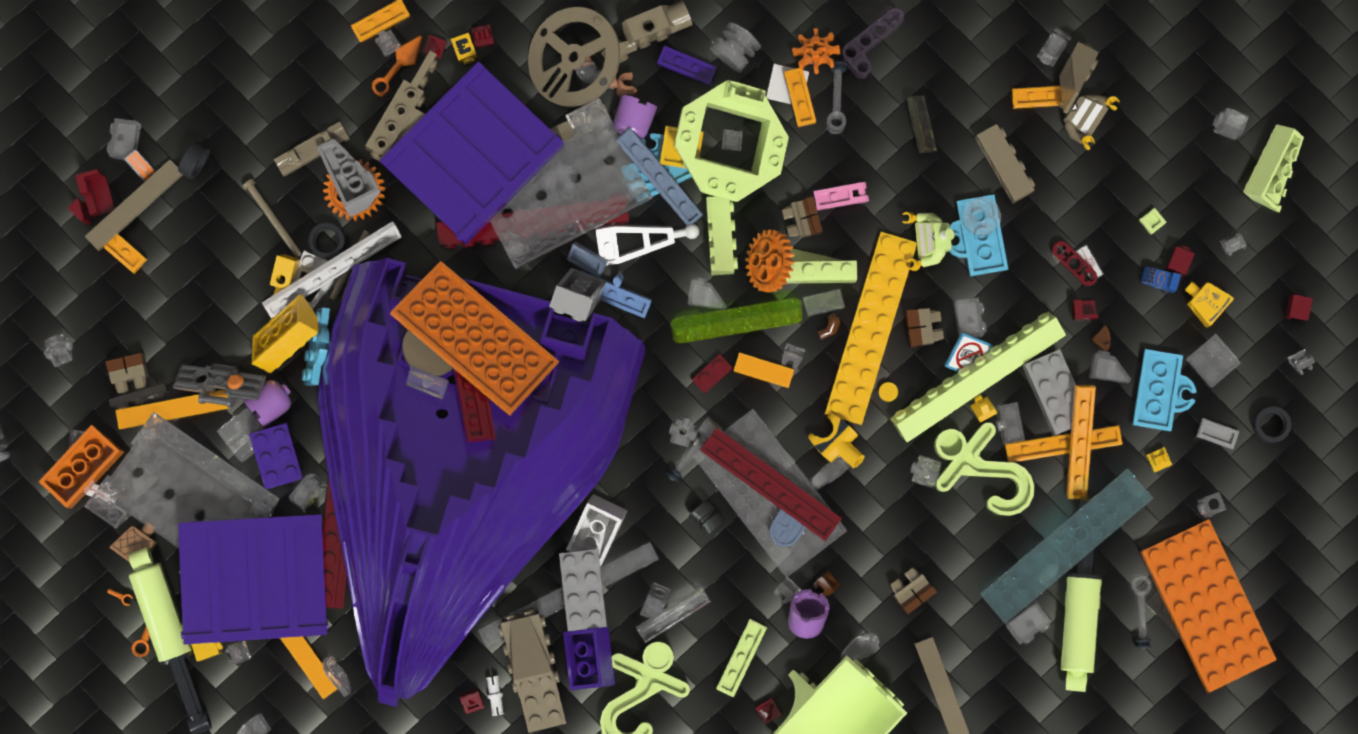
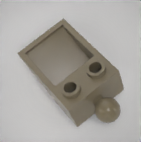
[1059,42,1099,114]

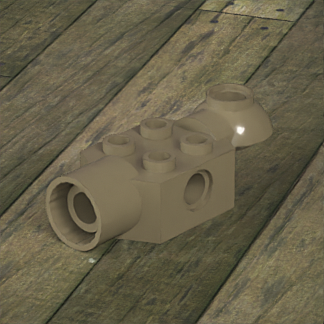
[601,0,693,63]

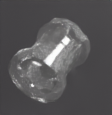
[1221,233,1247,256]

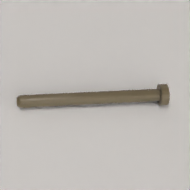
[242,179,302,258]

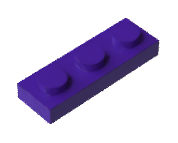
[657,46,717,86]

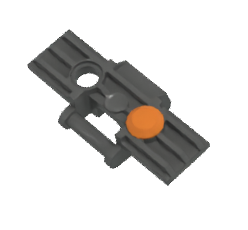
[173,363,266,408]

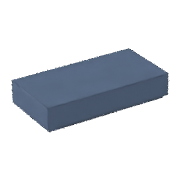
[567,242,608,278]

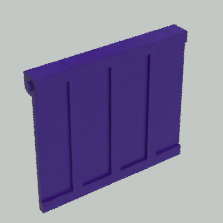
[379,61,565,245]
[178,515,328,645]

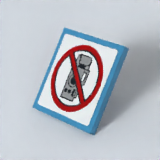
[944,332,993,372]

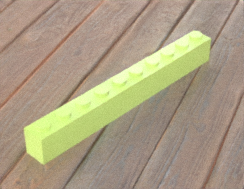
[890,312,1066,442]

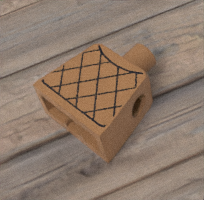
[110,521,157,562]

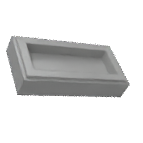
[1196,418,1239,449]

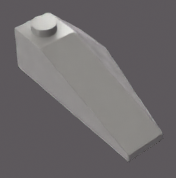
[317,139,380,217]

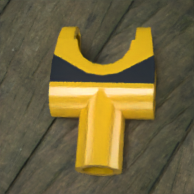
[808,413,865,468]

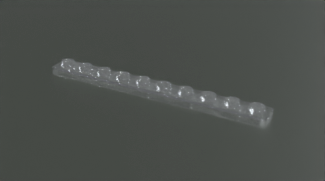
[478,542,659,648]

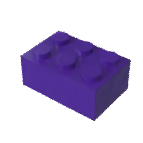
[249,422,303,490]
[563,627,615,690]

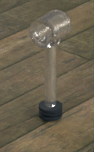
[826,61,846,134]
[666,416,724,482]
[1130,575,1151,649]

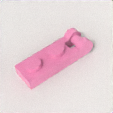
[813,182,869,211]

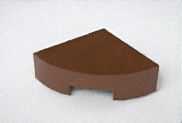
[1091,325,1111,352]

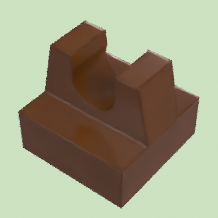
[813,571,841,596]

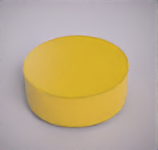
[878,382,898,402]

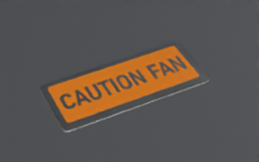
[124,150,156,182]

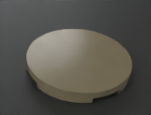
[402,330,453,377]

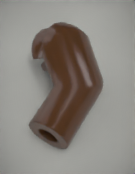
[817,314,840,340]

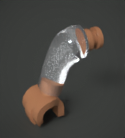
[575,53,637,97]

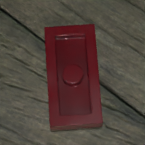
[692,354,733,394]

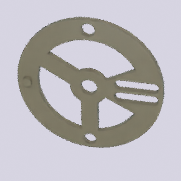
[528,7,620,107]

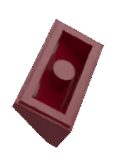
[68,198,92,226]

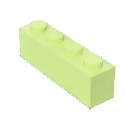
[1243,124,1304,213]
[706,197,738,275]
[786,249,857,284]

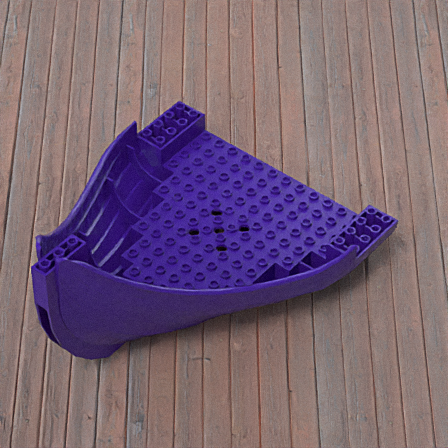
[318,258,645,707]

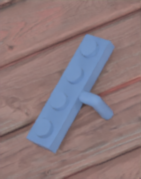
[581,271,652,318]

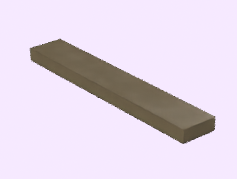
[85,160,183,251]
[914,637,970,734]

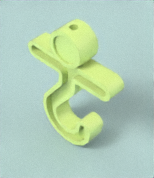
[934,423,1034,516]
[600,641,690,734]

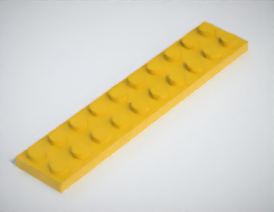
[825,232,917,425]

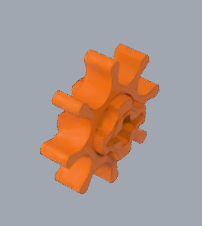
[792,28,840,74]

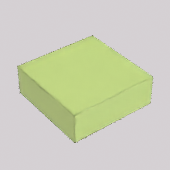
[1139,208,1166,235]

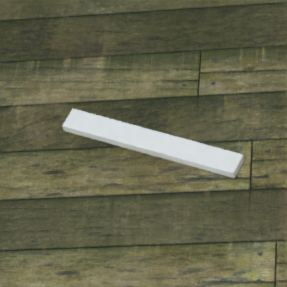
[262,221,401,318]

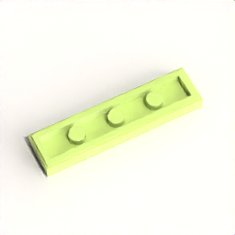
[716,619,767,697]

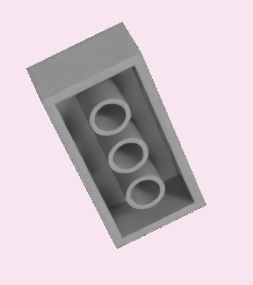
[549,268,607,321]
[1022,349,1076,436]
[559,549,607,631]

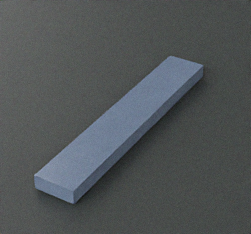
[615,128,703,225]

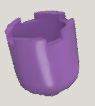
[613,95,657,140]
[243,380,291,428]
[788,589,829,639]

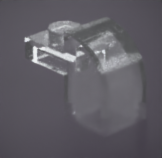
[1037,27,1072,67]

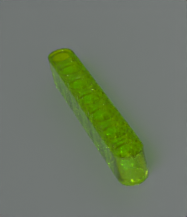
[671,298,803,343]

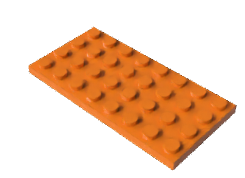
[390,261,559,416]
[1140,519,1277,693]

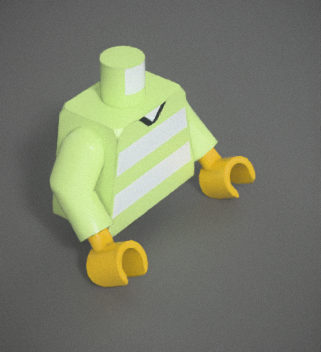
[902,212,954,271]

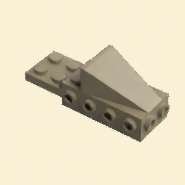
[365,51,438,162]
[498,609,566,733]

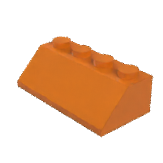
[39,425,124,509]

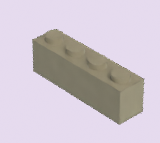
[975,124,1035,204]

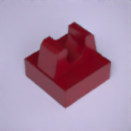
[471,24,494,48]

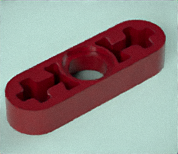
[1052,241,1098,286]

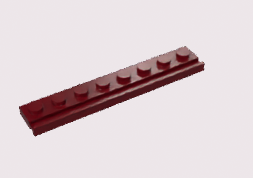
[453,368,496,443]
[700,428,842,541]
[322,480,347,609]

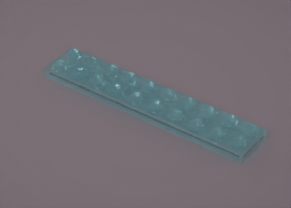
[980,469,1154,624]

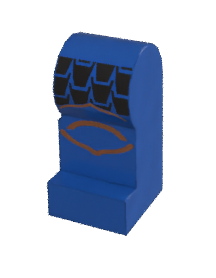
[1141,267,1181,293]

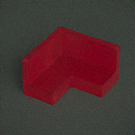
[75,169,115,217]

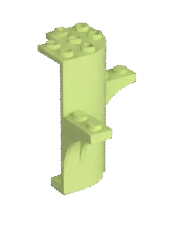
[773,656,907,734]

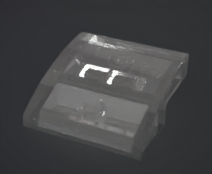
[217,407,264,463]

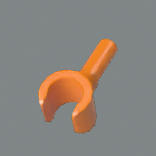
[107,588,133,606]

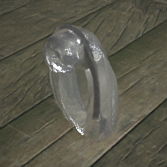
[840,633,879,661]
[322,656,351,697]

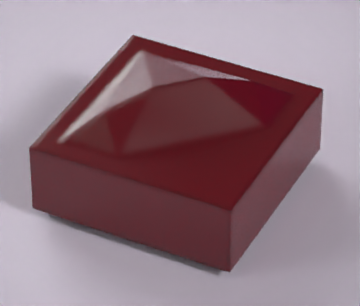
[422,35,447,60]
[459,689,484,714]
[755,698,782,725]

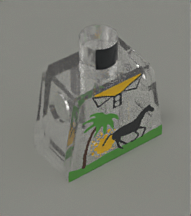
[289,473,328,513]

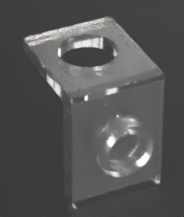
[1197,492,1226,518]
[640,583,671,622]

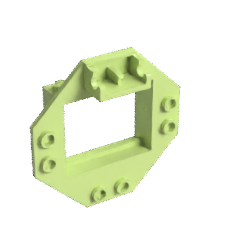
[674,80,789,202]

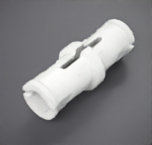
[486,676,504,716]

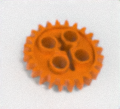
[323,159,386,221]
[745,230,795,292]

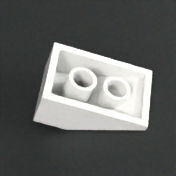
[566,494,627,566]

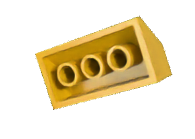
[252,294,319,373]

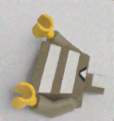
[1059,95,1120,150]

